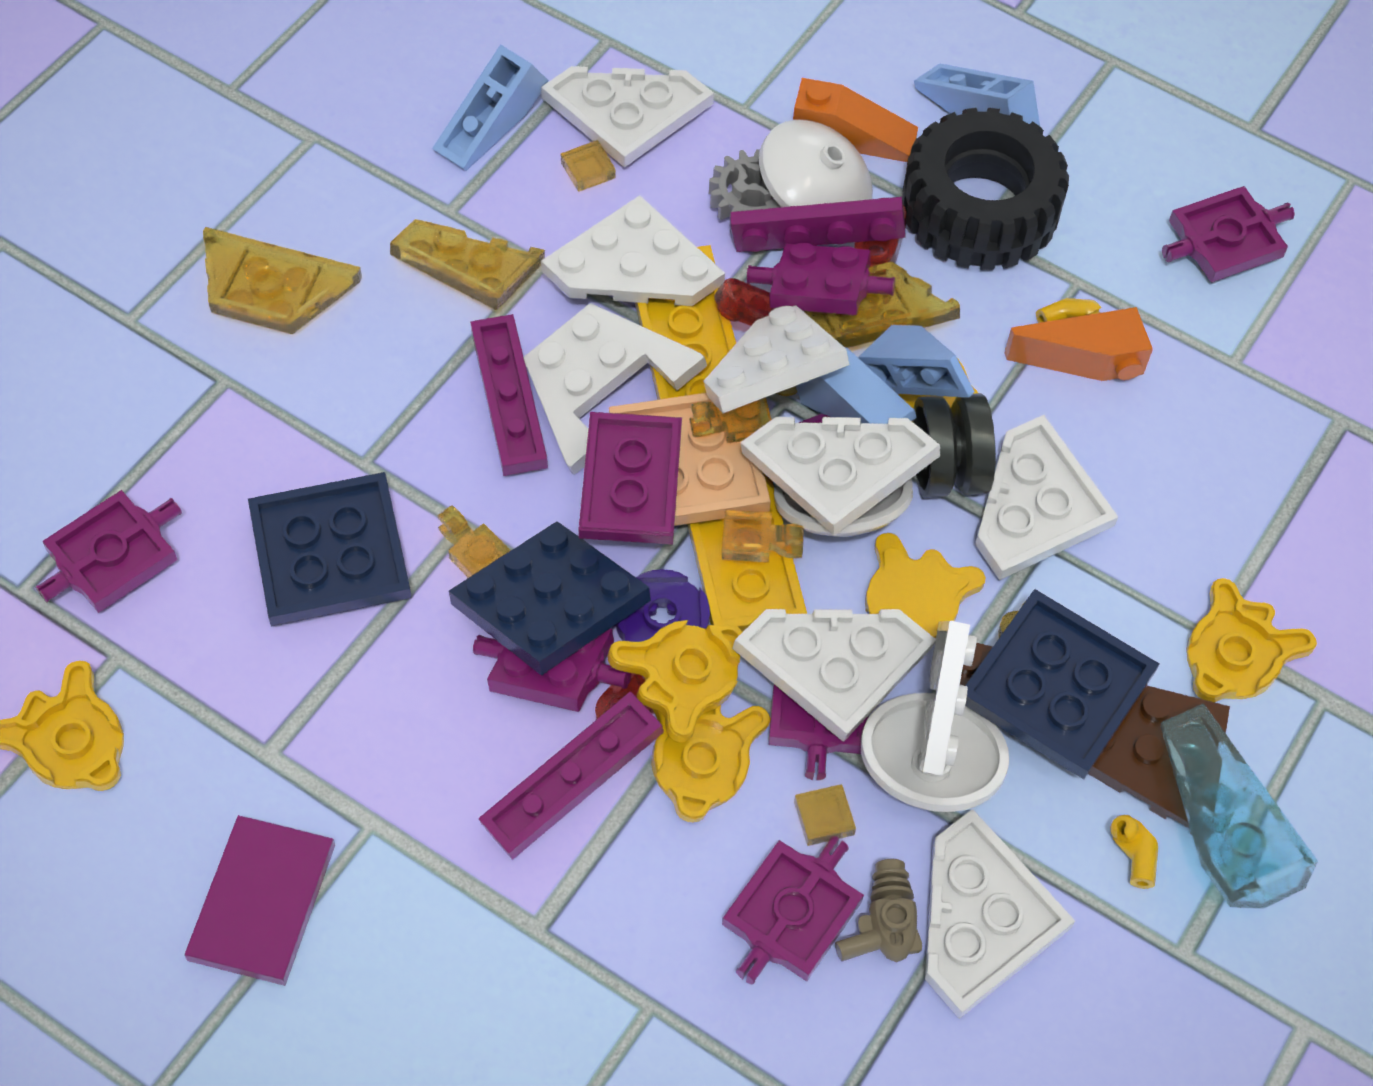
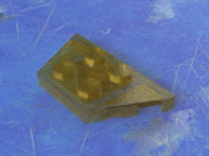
[203,227,362,334]
[804,261,960,348]

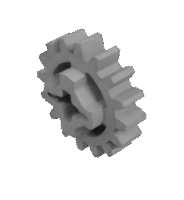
[708,149,781,220]

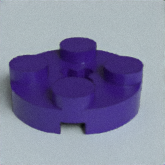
[615,569,710,642]

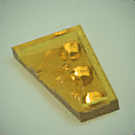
[390,219,545,311]

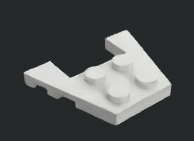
[524,303,707,475]

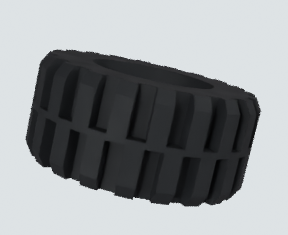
[902,108,1069,270]

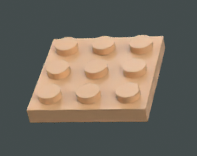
[609,393,771,526]

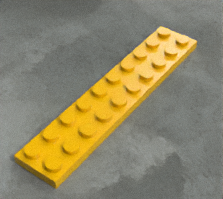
[635,245,807,632]

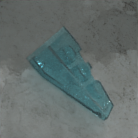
[1161,703,1318,909]

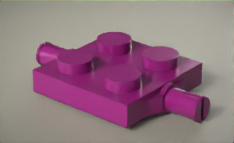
[1162,186,1295,283]
[747,243,895,315]
[35,490,182,613]
[473,628,631,712]
[768,683,869,780]
[722,836,864,984]

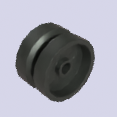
[912,393,996,498]

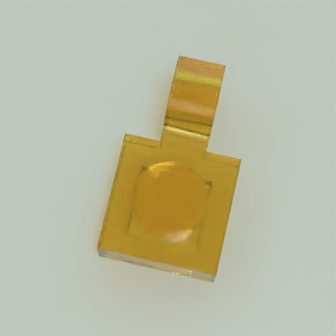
[689,397,772,443]
[437,505,511,578]
[722,510,804,563]

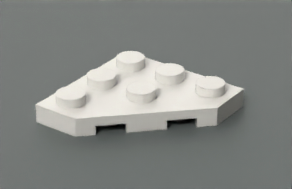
[541,66,714,167]
[541,195,725,306]
[704,306,850,413]
[975,415,1119,580]
[741,417,940,536]
[732,609,936,742]
[919,621,977,776]
[925,809,1076,1019]

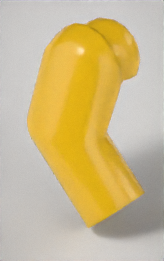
[1036,298,1102,323]
[1110,815,1159,889]

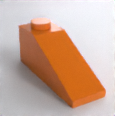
[793,77,918,162]
[1004,307,1153,381]

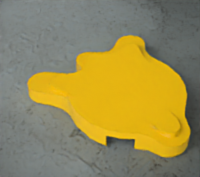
[865,533,986,638]
[1186,578,1317,702]
[607,620,742,743]
[0,660,124,791]
[651,705,771,823]

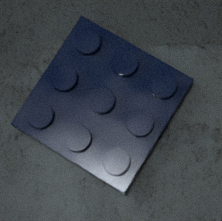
[248,472,412,627]
[448,521,651,675]
[965,589,1160,779]

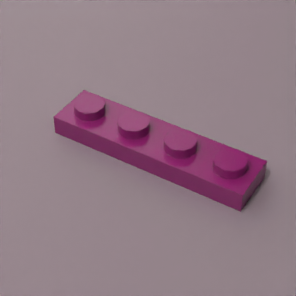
[730,197,906,252]
[470,314,548,476]
[478,691,664,860]

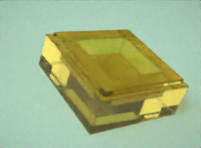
[560,140,616,192]
[794,784,856,846]

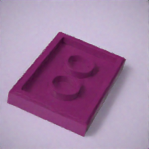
[578,412,682,545]
[184,815,335,986]

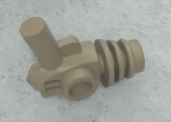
[835,859,922,963]

